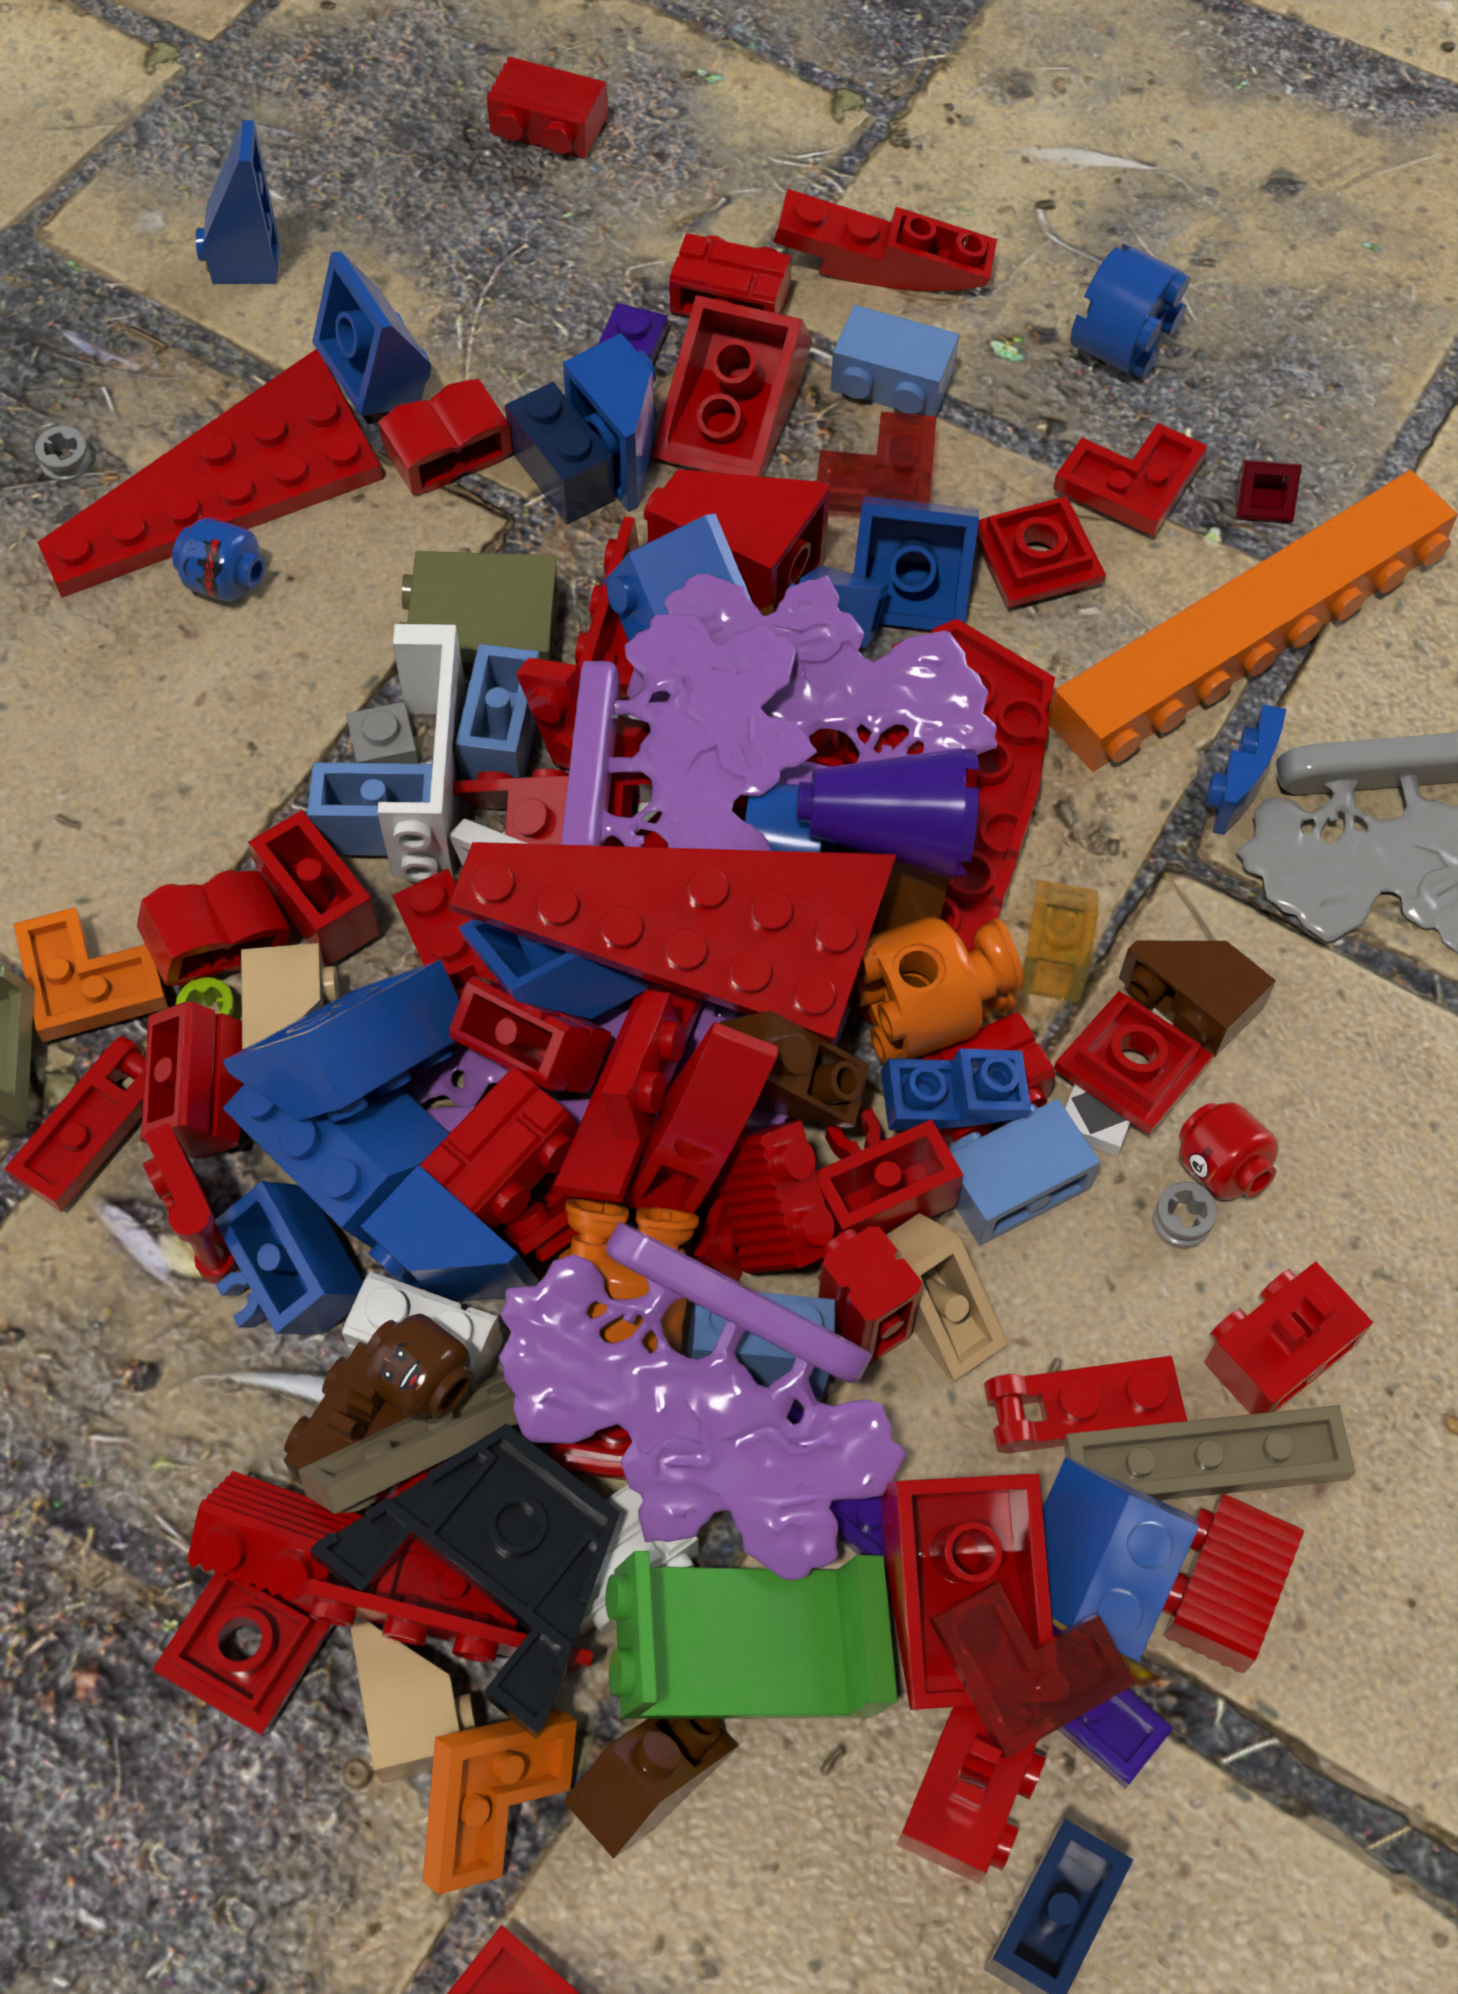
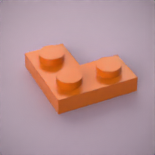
[13,907,169,1042]
[422,1709,577,1894]

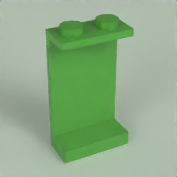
[605,1551,898,1719]

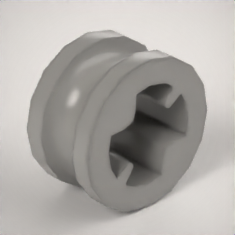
[35,425,91,481]
[1152,1181,1217,1249]

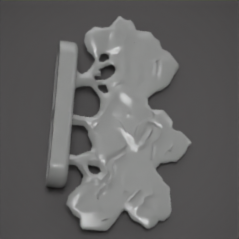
[1237,732,1458,953]

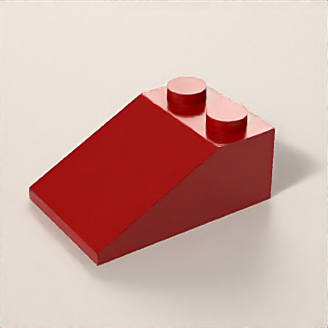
[651,295,812,476]
[880,1473,1059,1710]

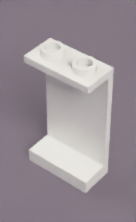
[377,624,467,882]

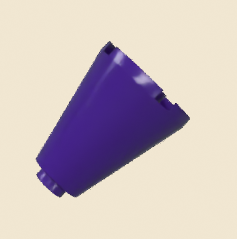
[796,748,979,880]

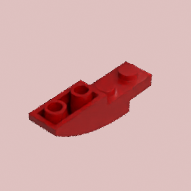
[773,189,997,291]
[618,1022,778,1219]

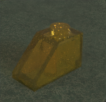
[1021,879,1098,1003]

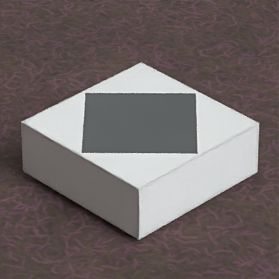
[1065,1084,1130,1157]

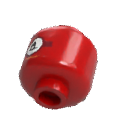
[1179,1102,1279,1200]

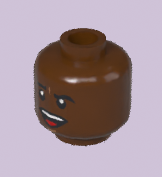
[366,1313,474,1421]

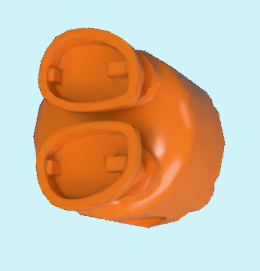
[850,917,1024,1064]
[557,1199,699,1355]

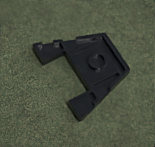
[310,1423,620,1739]

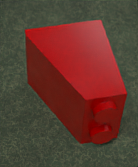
[643,469,831,612]

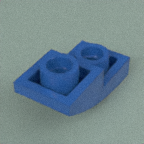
[1205,705,1287,835]
[881,1049,1032,1130]

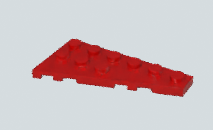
[37,349,383,598]
[449,842,897,1044]

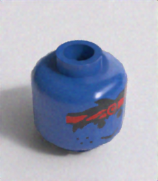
[172,518,265,602]

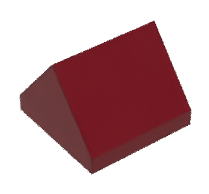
[1235,459,1302,522]

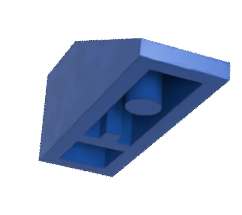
[196,120,280,284]

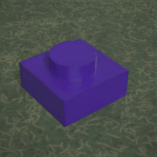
[599,303,668,365]

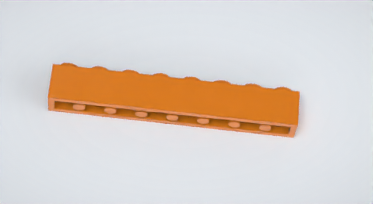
[1049,469,1458,772]

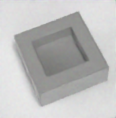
[346,702,418,764]

